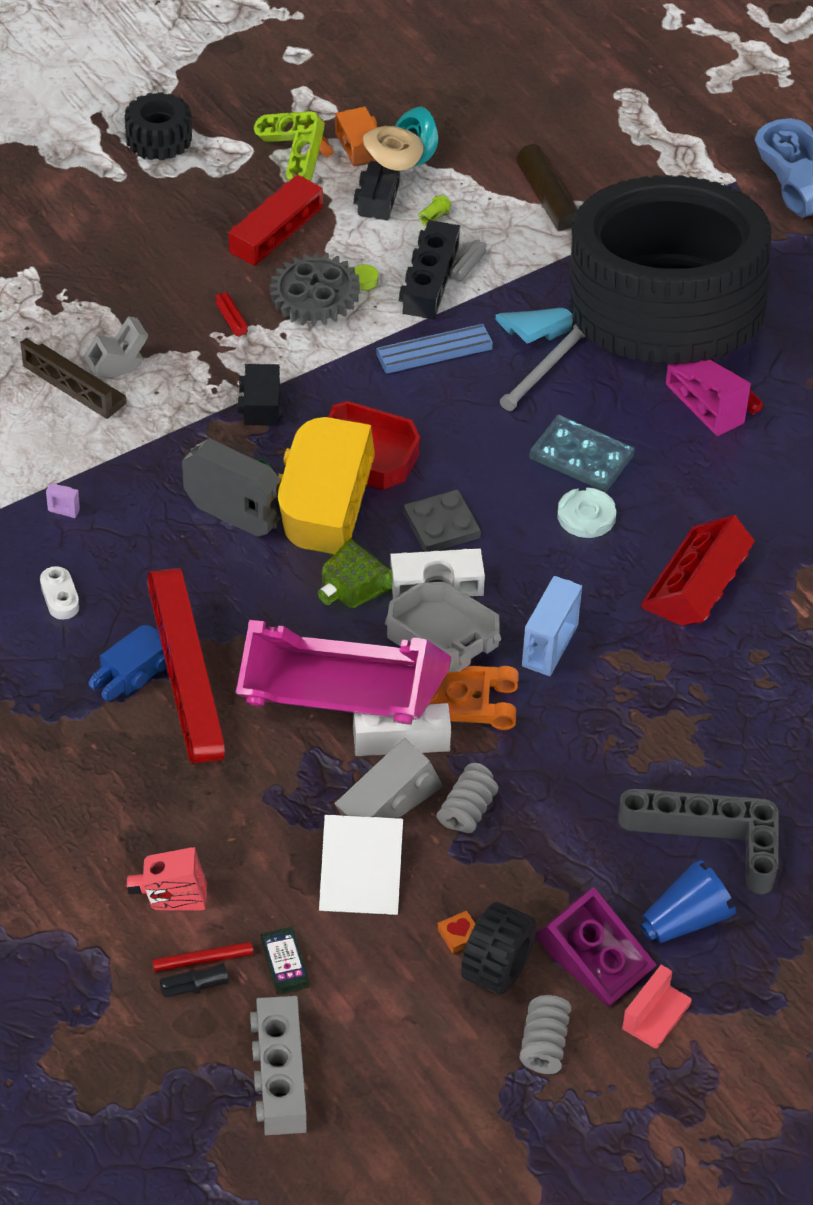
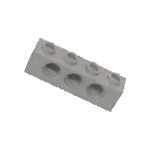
[250,996,306,1135]

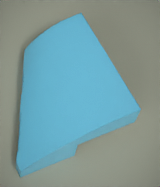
[495,308,573,344]

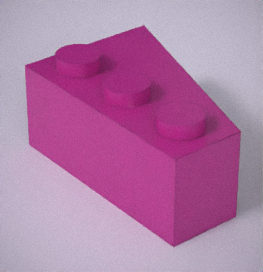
[665,359,751,436]

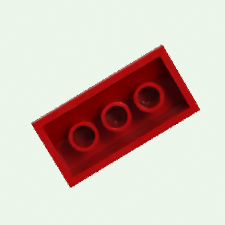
[640,515,755,626]

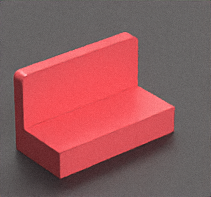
[622,965,692,1049]

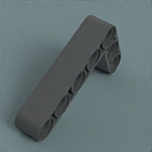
[618,789,779,894]

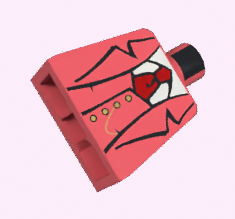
[127,847,207,911]

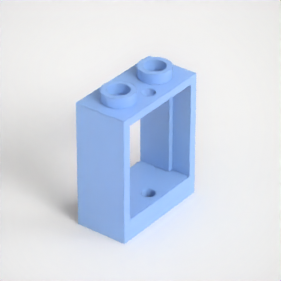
[522,576,582,676]

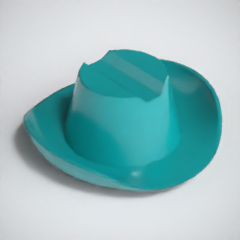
[395,106,438,166]

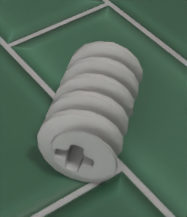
[437,763,498,833]
[520,995,571,1074]

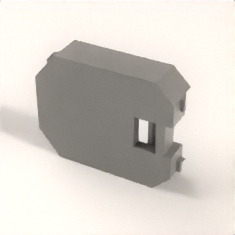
[385,582,501,672]

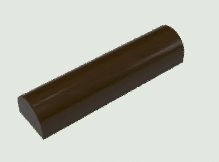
[517,144,578,231]

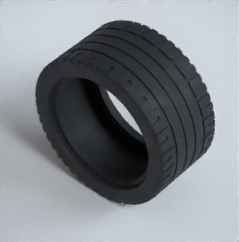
[570,175,772,364]

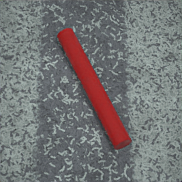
[152,941,253,973]

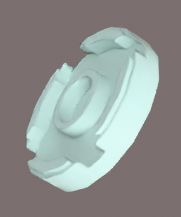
[557,488,616,538]

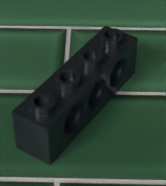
[399,220,460,320]

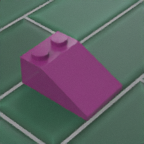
[535,887,657,1007]

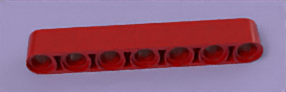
[147,568,225,764]

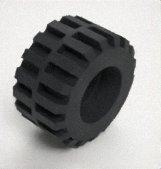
[124,92,192,160]
[461,901,536,995]

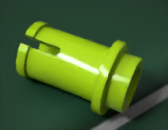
[418,195,452,226]

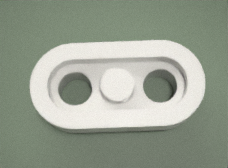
[40,566,79,620]

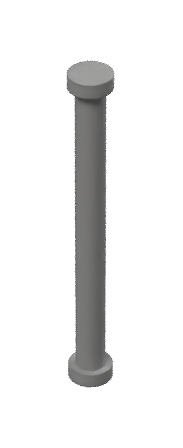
[500,324,586,412]

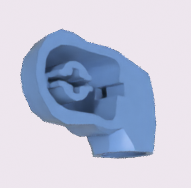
[755,118,813,218]

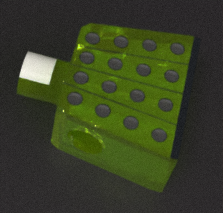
[318,537,392,608]

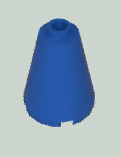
[640,859,736,943]

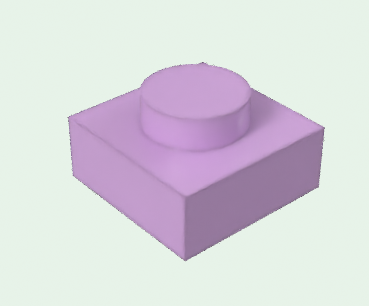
[46,483,80,518]

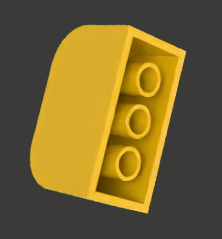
[277,417,375,557]

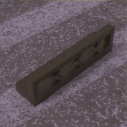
[20,338,126,419]

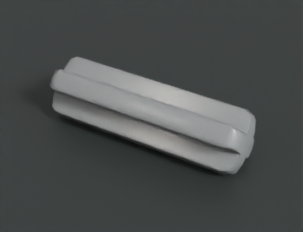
[450,240,487,282]

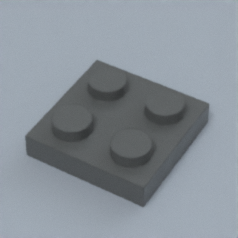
[403,489,481,552]

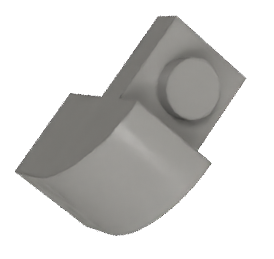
[83,316,149,377]

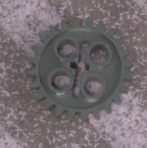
[270,252,360,326]

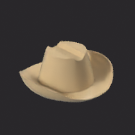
[363,126,424,171]

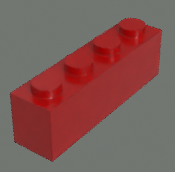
[228,174,323,266]

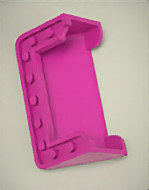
[236,620,452,725]

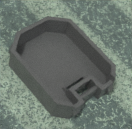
[182,438,281,537]

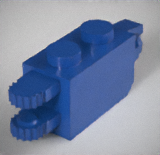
[88,625,167,701]

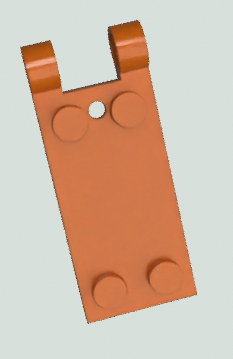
[429,666,519,730]

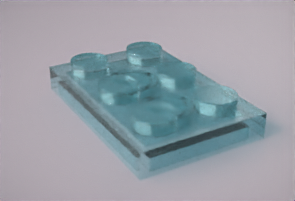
[529,415,634,492]

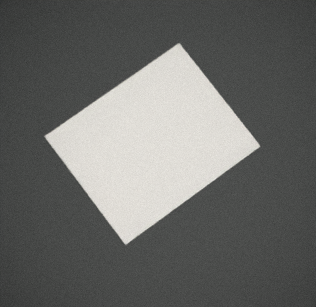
[319,815,403,915]

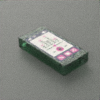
[260,927,309,995]

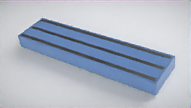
[377,324,493,374]

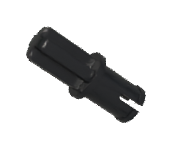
[160,963,228,998]

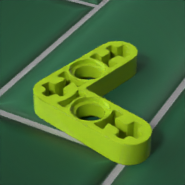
[254,111,325,181]

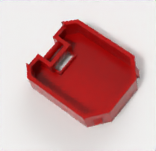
[327,401,420,490]

